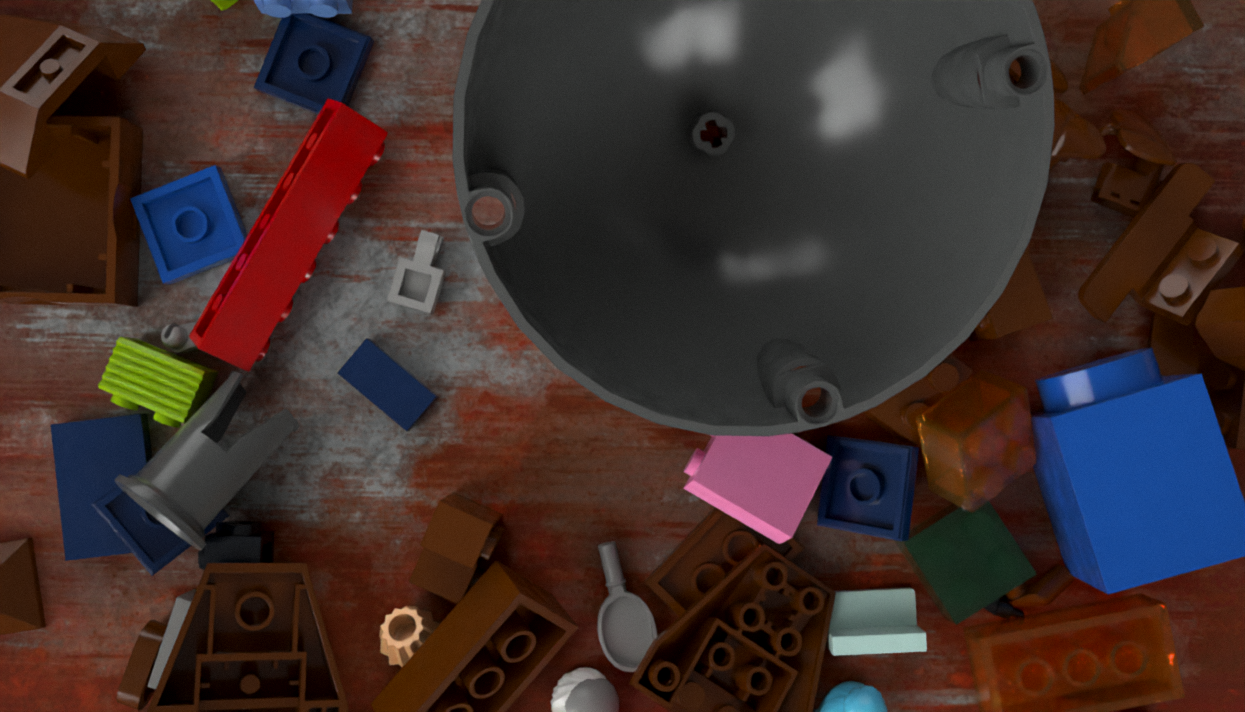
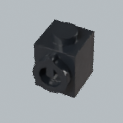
[198,521,275,570]

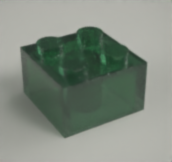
[894,492,1037,625]

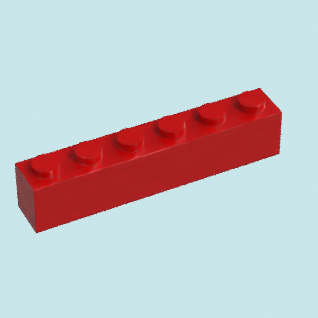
[189,98,388,372]

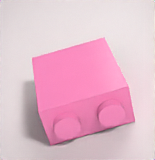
[683,433,833,544]

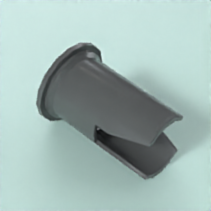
[114,371,300,551]

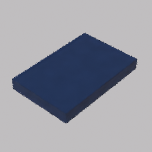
[50,413,152,561]

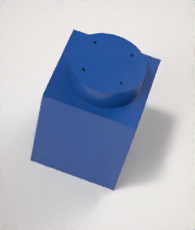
[1017,347,1245,595]

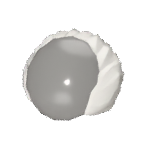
[550,667,619,712]

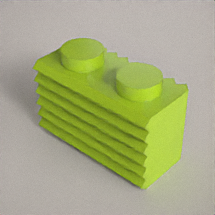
[98,337,218,428]

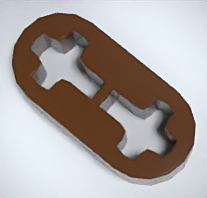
[116,620,167,711]

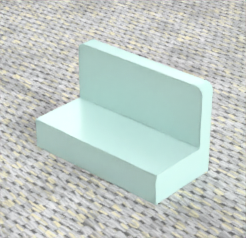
[826,587,927,656]

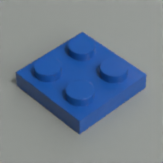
[130,165,248,285]

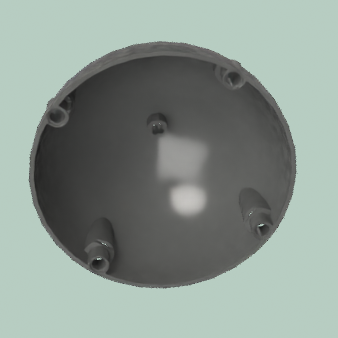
[452,0,1055,436]

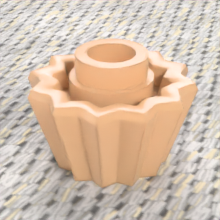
[379,606,440,667]

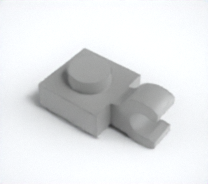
[387,230,446,314]

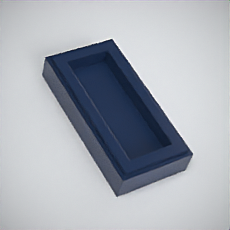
[337,338,438,431]

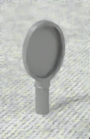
[597,541,657,672]

